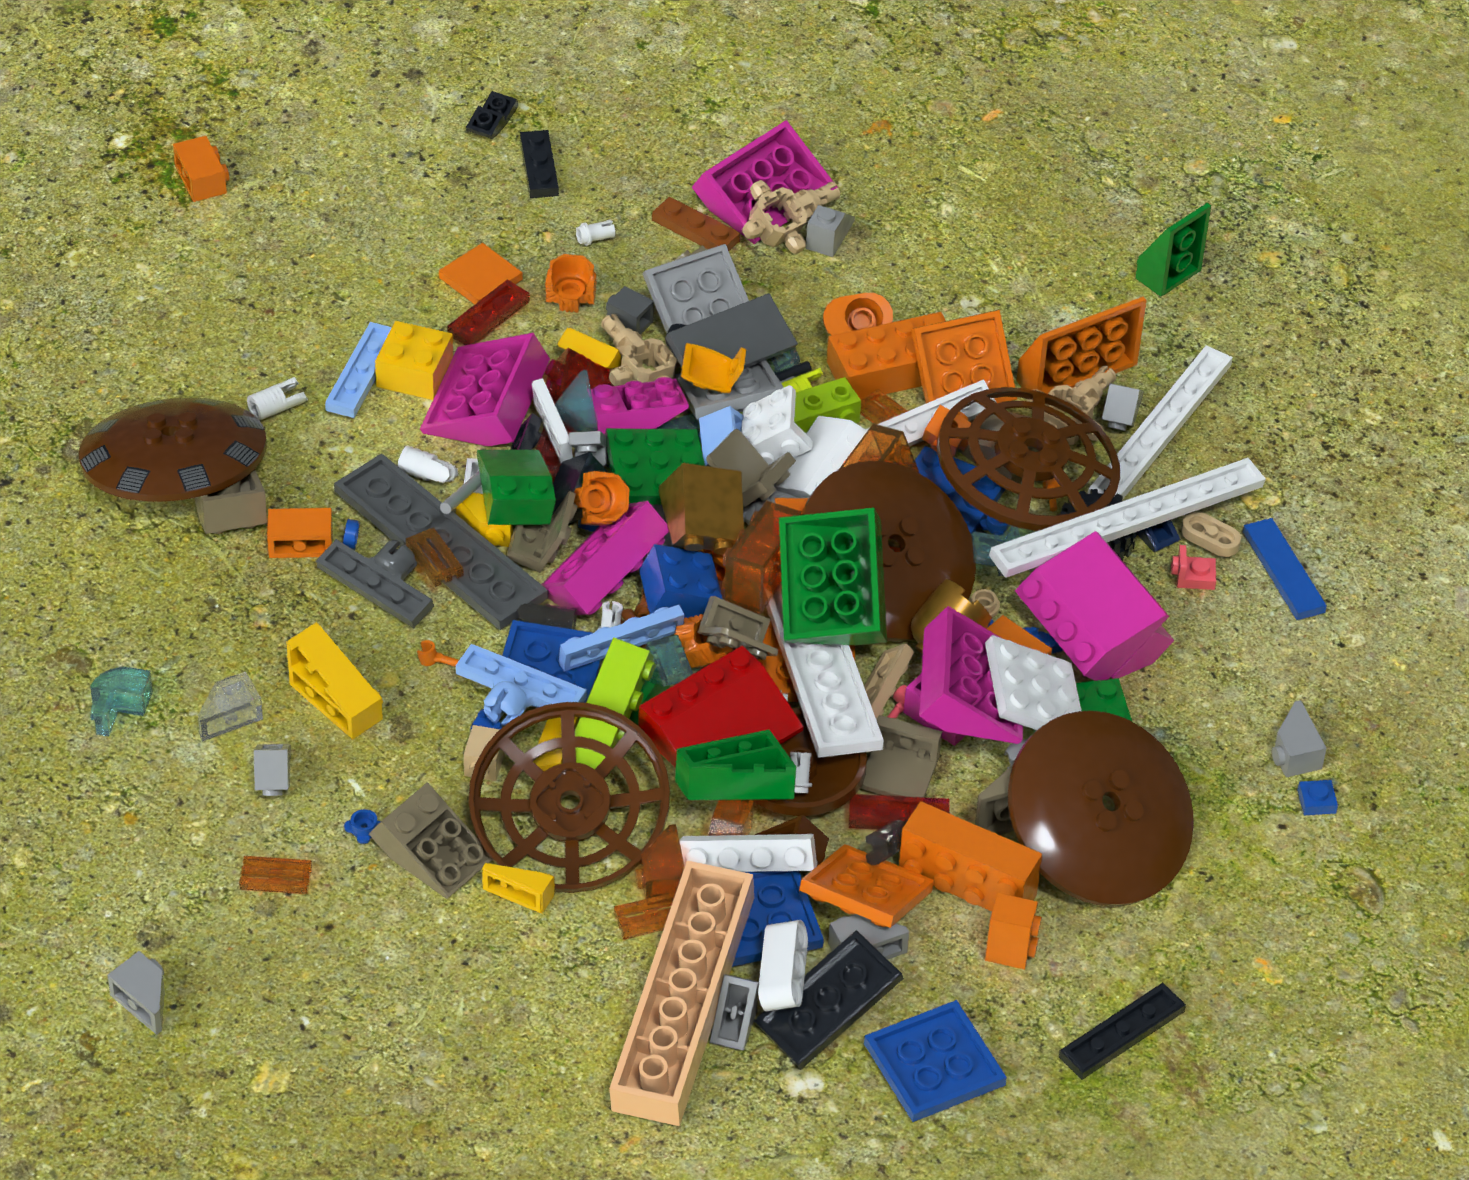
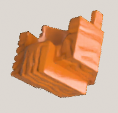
[545,254,597,312]
[574,471,630,526]
[675,614,733,668]

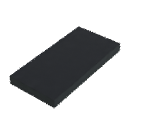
[754,930,904,1070]

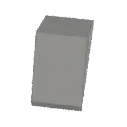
[710,974,759,1051]

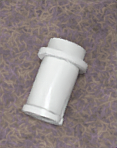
[576,220,615,246]
[597,601,623,630]
[790,752,812,793]

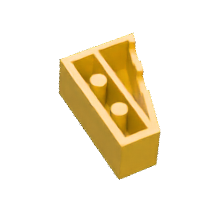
[286,622,383,740]

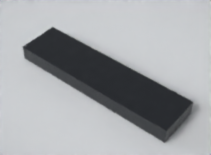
[1059,982,1186,1080]

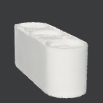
[758,920,808,1012]

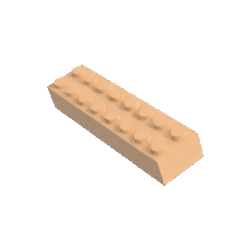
[609,861,754,1126]

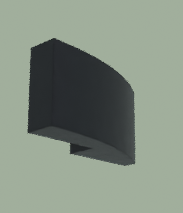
[466,91,518,139]

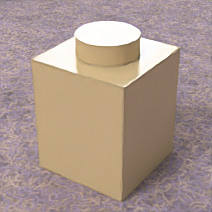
[464,725,505,781]

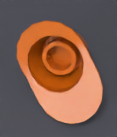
[823,293,893,335]

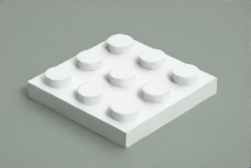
[985,635,1081,730]

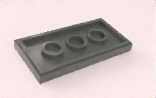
[665,293,798,389]

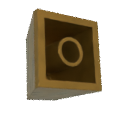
[659,463,744,555]

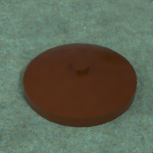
[753,708,867,816]

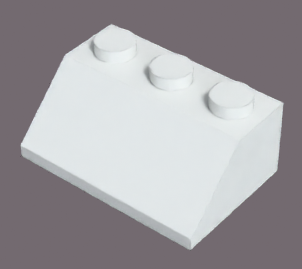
[774,416,877,498]

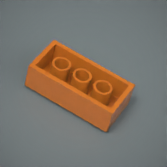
[827,312,946,400]
[899,801,1042,912]

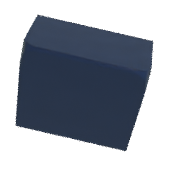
[1137,520,1181,552]

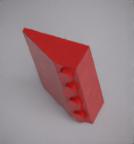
[638,645,804,768]

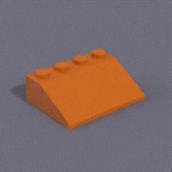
[1016,296,1147,394]

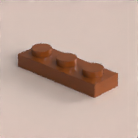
[652,196,740,251]

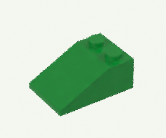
[1135,203,1212,297]
[477,450,556,525]

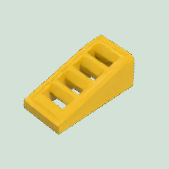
[482,863,555,914]

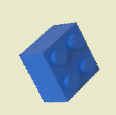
[639,544,723,622]

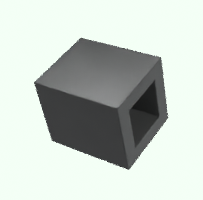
[606,286,654,335]

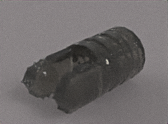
[517,603,577,630]
[865,820,906,865]

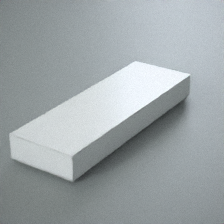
[532,378,573,463]

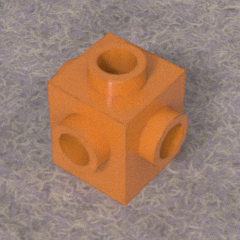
[922,405,972,457]

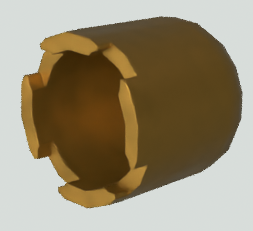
[911,579,992,655]

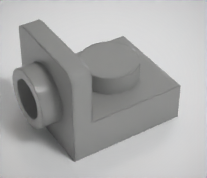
[569,431,607,466]

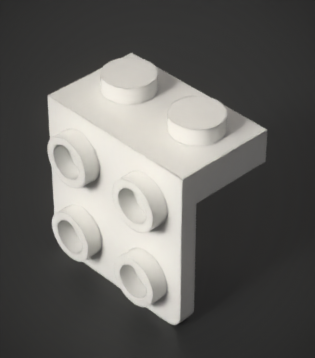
[741,385,813,465]

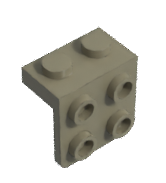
[706,429,796,507]
[507,491,577,572]
[697,596,779,660]
[861,715,942,804]

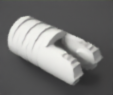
[247,377,308,421]
[398,445,458,483]

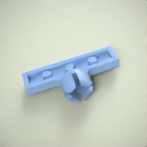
[456,644,587,726]

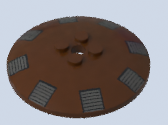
[79,398,267,502]

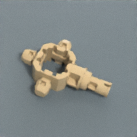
[742,180,840,254]
[601,314,681,386]
[1026,366,1116,445]

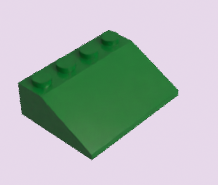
[779,508,887,645]

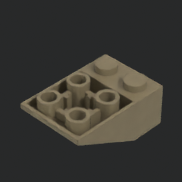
[369,782,492,899]

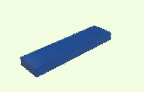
[1243,518,1327,620]

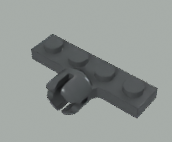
[316,539,434,628]

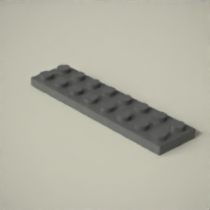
[334,453,548,630]

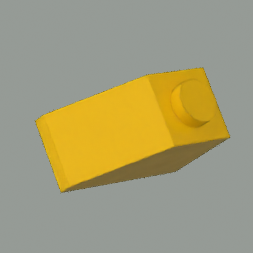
[456,493,514,547]

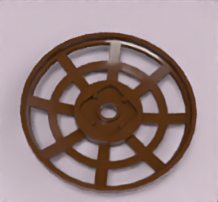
[937,387,1120,531]
[469,702,670,893]

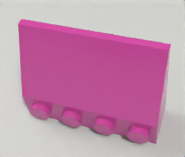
[692,120,838,244]
[420,333,550,446]
[1015,531,1169,681]
[919,606,1023,744]

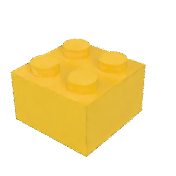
[375,321,453,400]

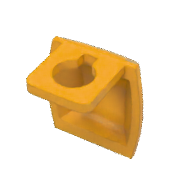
[681,343,746,393]

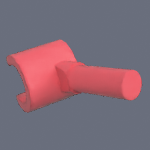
[887,685,907,719]

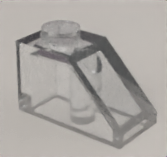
[198,671,263,742]

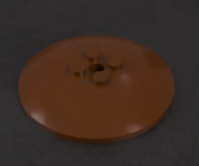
[802,461,976,642]
[1008,711,1194,906]

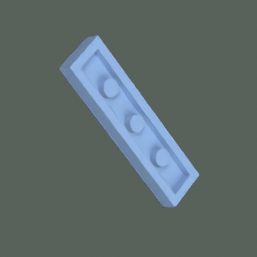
[325,322,392,418]
[558,605,684,672]

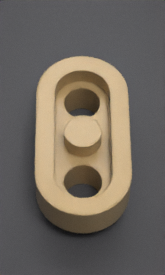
[1182,512,1241,557]

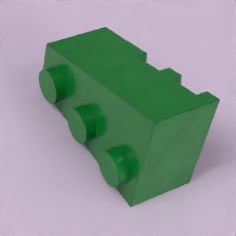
[675,729,796,800]

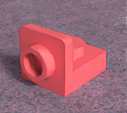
[1171,545,1216,590]

